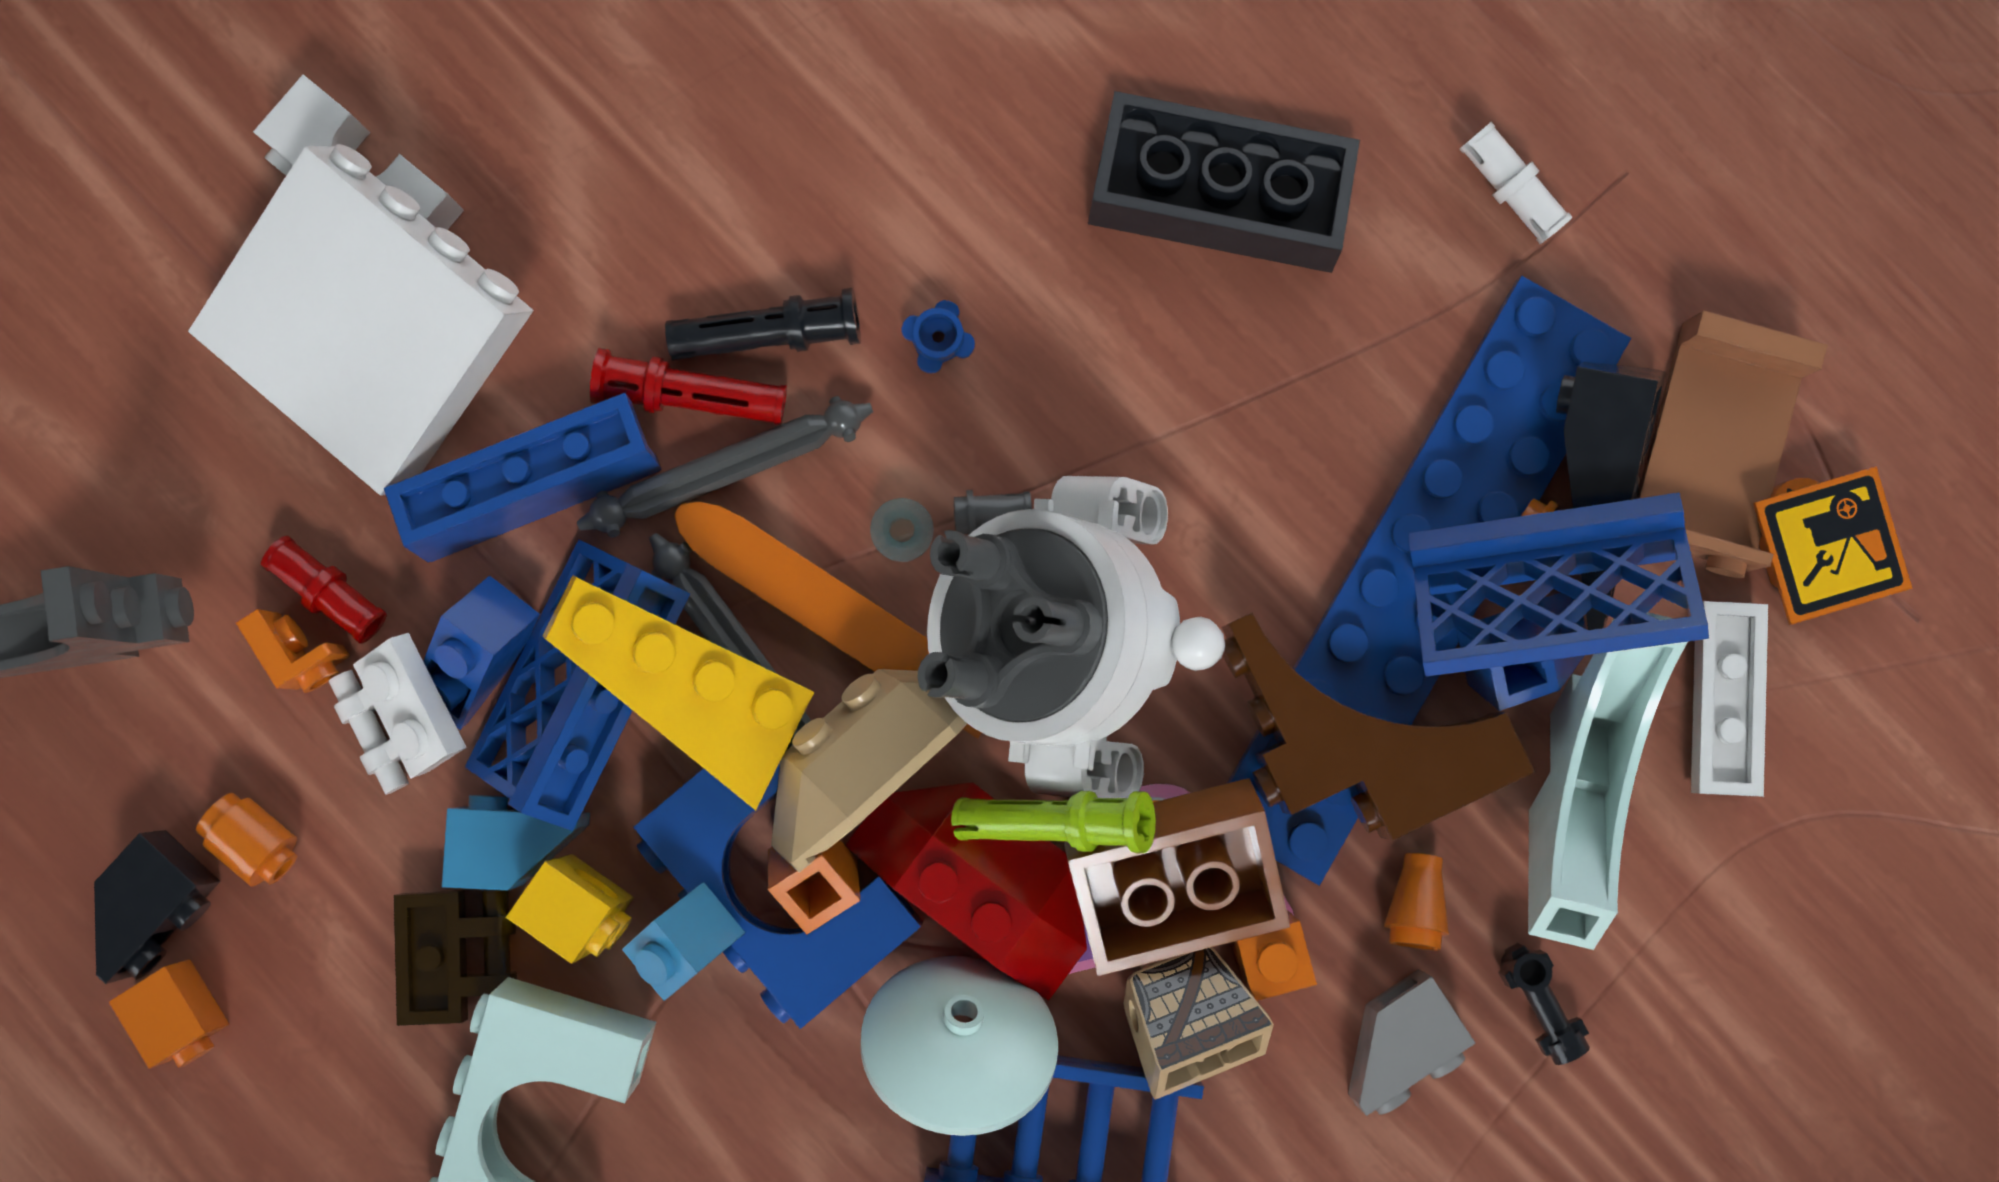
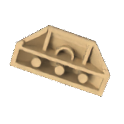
[771,669,968,873]

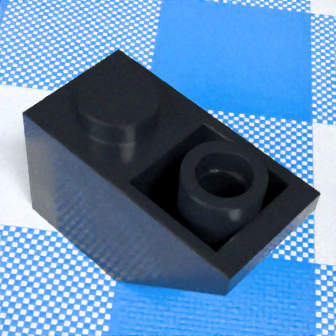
[94,830,221,984]

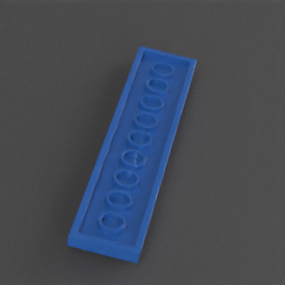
[1227,276,1632,886]

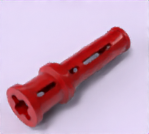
[589,348,787,425]

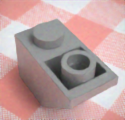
[1348,969,1476,1116]

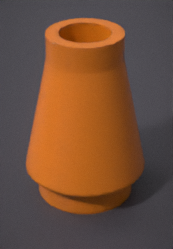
[1384,853,1449,950]

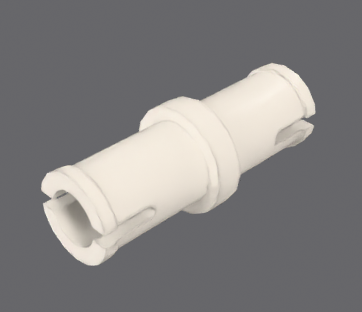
[1460,121,1572,244]

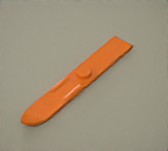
[674,501,982,739]

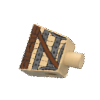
[1123,947,1274,1100]

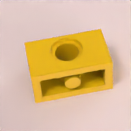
[505,854,634,964]

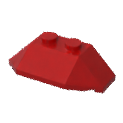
[846,782,1087,1001]

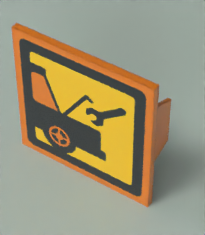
[1753,466,1913,625]

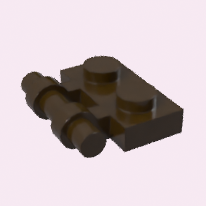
[394,889,517,1026]

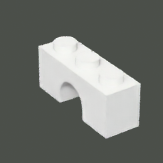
[253,74,464,230]

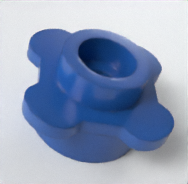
[902,300,975,374]

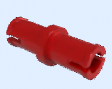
[261,535,387,644]

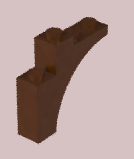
[1221,613,1535,841]

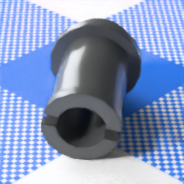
[954,490,1032,536]

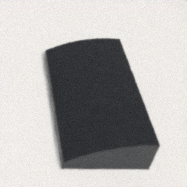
[1088,91,1360,273]

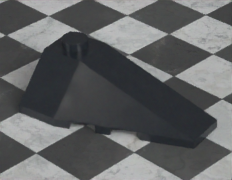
[1556,362,1666,630]

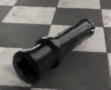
[665,288,861,361]

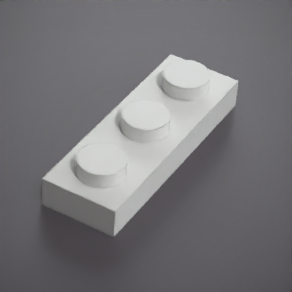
[1691,601,1768,797]

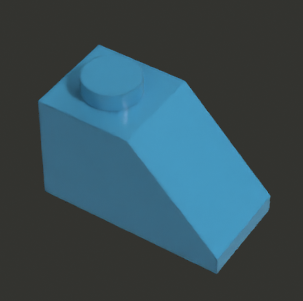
[622,882,745,1001]

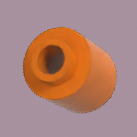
[196,793,297,887]

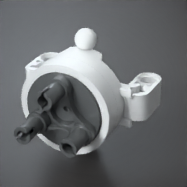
[917,476,1225,798]

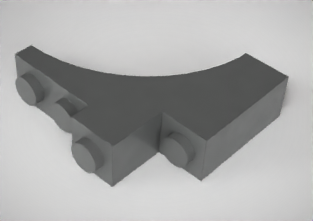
[0,566,194,678]

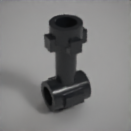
[1498,943,1590,1065]

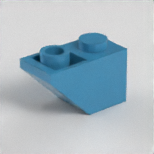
[442,795,590,891]

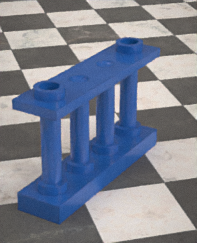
[924,1055,1204,1182]

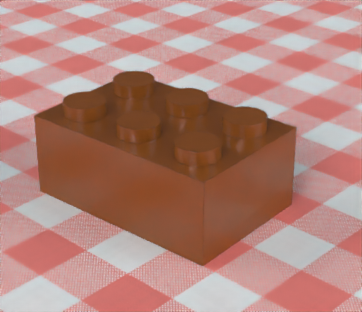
[1063,778,1290,976]

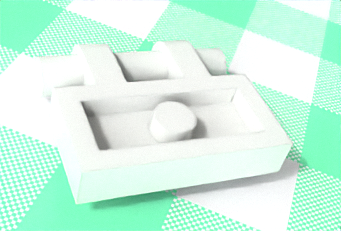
[328,633,467,795]

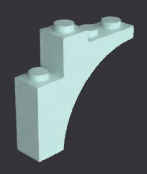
[1528,612,1688,950]

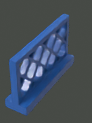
[1408,492,1709,677]
[465,539,690,831]

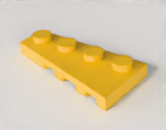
[542,575,814,811]

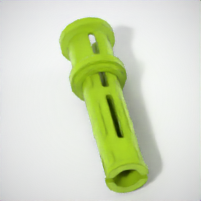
[951,791,1156,853]

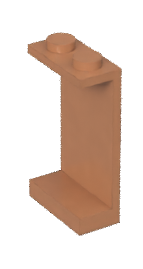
[1637,310,1828,578]

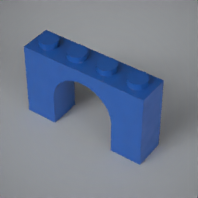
[633,761,923,1029]

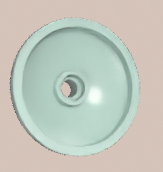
[860,956,1058,1136]

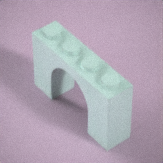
[429,977,657,1182]

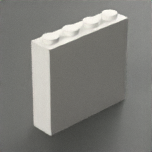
[188,144,534,496]

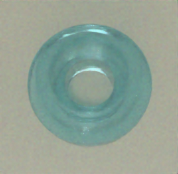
[870,498,934,562]

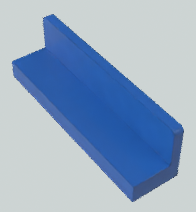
[384,393,662,562]

